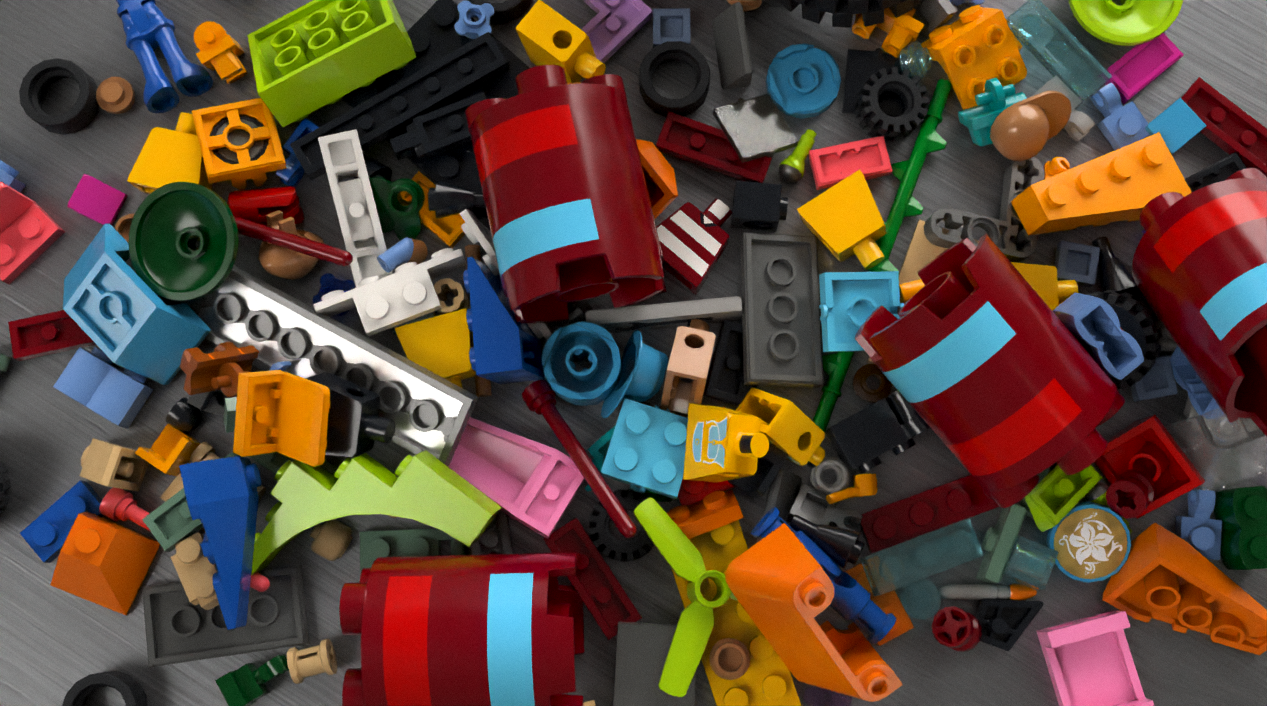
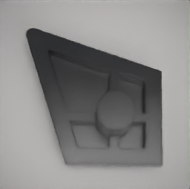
[975,599,1043,652]

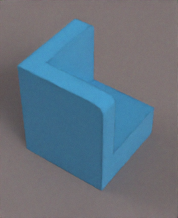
[1145,97,1207,155]

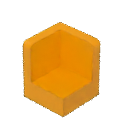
[135,424,201,476]

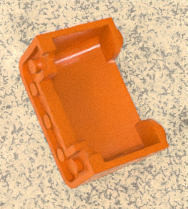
[725,523,903,702]

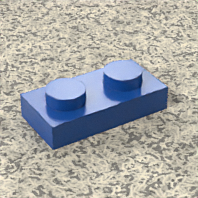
[20,480,104,563]

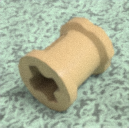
[434,278,469,315]
[287,639,337,684]

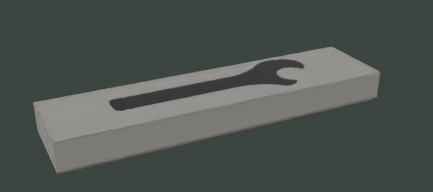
[585,296,742,333]

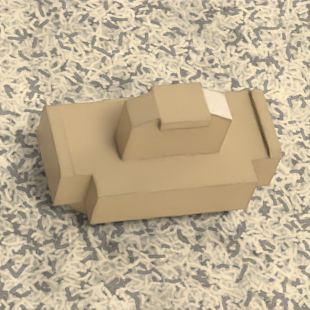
[171,532,219,610]

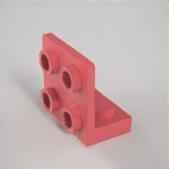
[0,182,65,285]

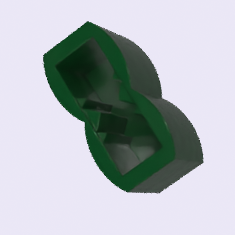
[1214,486,1267,570]

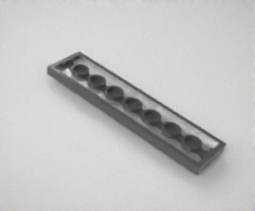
[190,265,479,466]

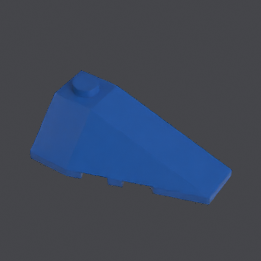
[179,456,261,630]

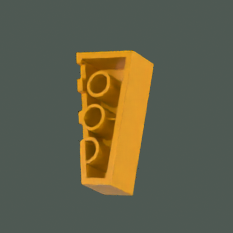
[1011,132,1192,236]

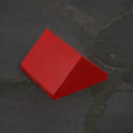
[1095,414,1205,519]

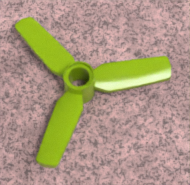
[633,498,738,697]

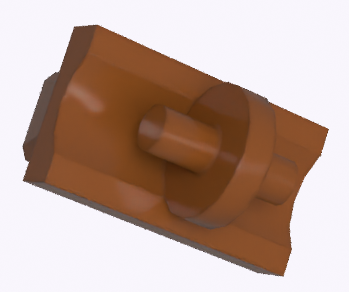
[180,342,259,397]

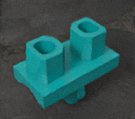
[958,78,1027,146]

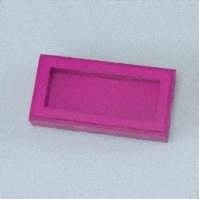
[1099,33,1184,104]

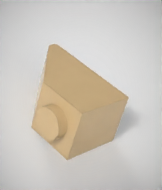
[79,438,149,492]

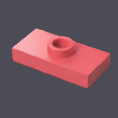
[808,135,892,190]

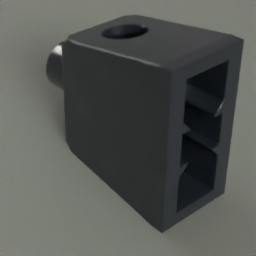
[307,372,396,457]

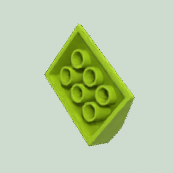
[247,0,416,127]

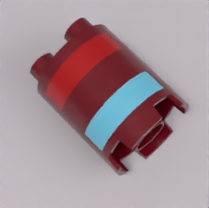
[465,65,664,323]
[1132,168,1267,436]
[855,234,1125,508]
[339,552,585,706]

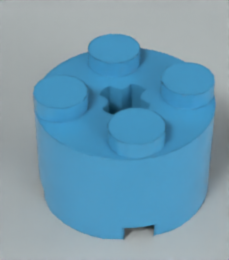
[542,321,622,406]

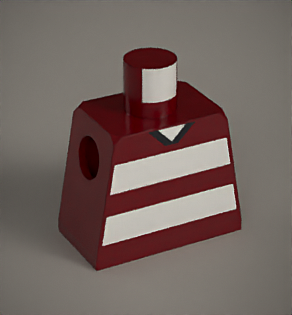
[656,198,732,295]

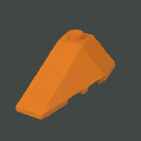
[1102,522,1267,655]

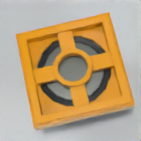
[192,98,286,190]

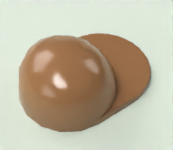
[990,91,1072,162]

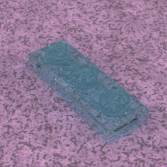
[1006,0,1112,104]
[860,518,984,596]

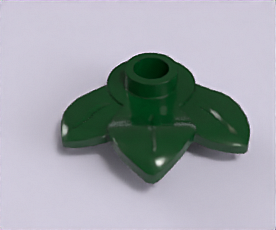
[369,177,425,240]

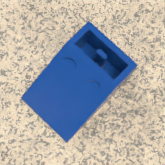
[463,256,545,385]

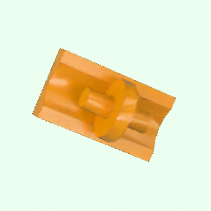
[851,8,925,57]
[194,21,248,84]

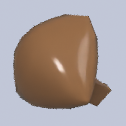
[258,210,324,280]

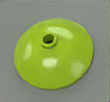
[1068,0,1183,46]

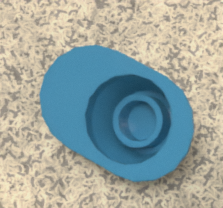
[601,330,668,419]

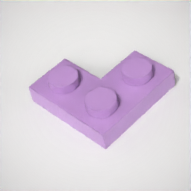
[581,0,653,63]

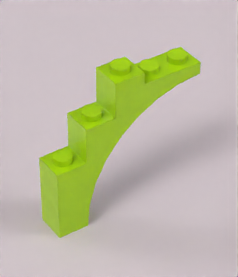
[251,450,502,576]

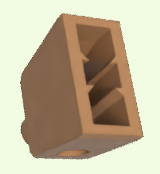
[660,319,716,417]

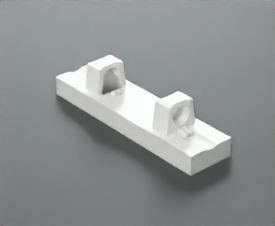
[318,129,393,288]

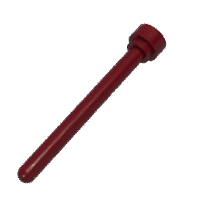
[234,216,353,266]
[521,379,637,538]

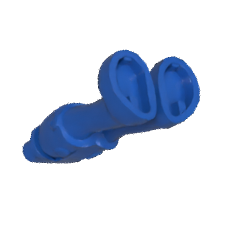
[116,0,213,113]

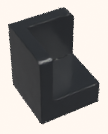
[728,442,788,499]

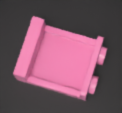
[1036,610,1155,706]

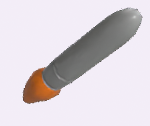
[937,583,1037,600]

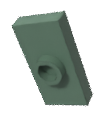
[976,504,1027,584]

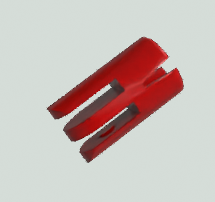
[227,186,304,226]

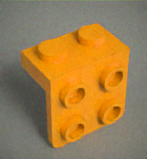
[918,5,1027,110]
[233,370,330,467]

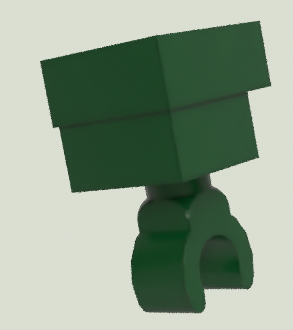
[215,654,289,706]

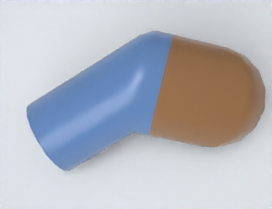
[377,237,428,273]

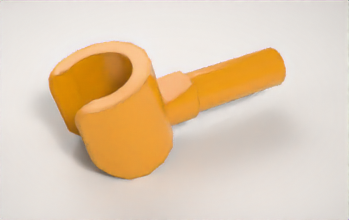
[826,474,878,504]

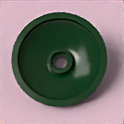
[128,182,239,301]

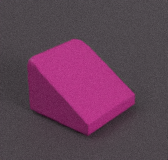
[67,174,128,225]

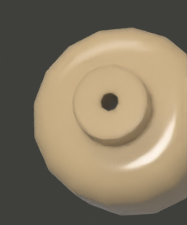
[310,519,352,561]

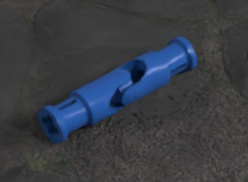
[751,507,896,644]

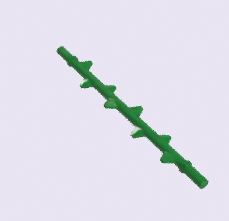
[813,79,952,432]

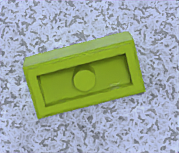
[1024,465,1103,532]

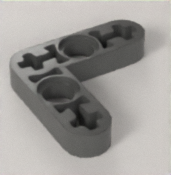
[924,157,1045,263]

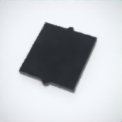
[842,48,909,117]

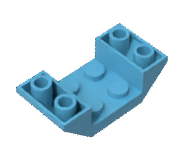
[63,223,211,385]

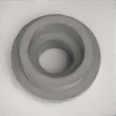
[810,457,850,494]

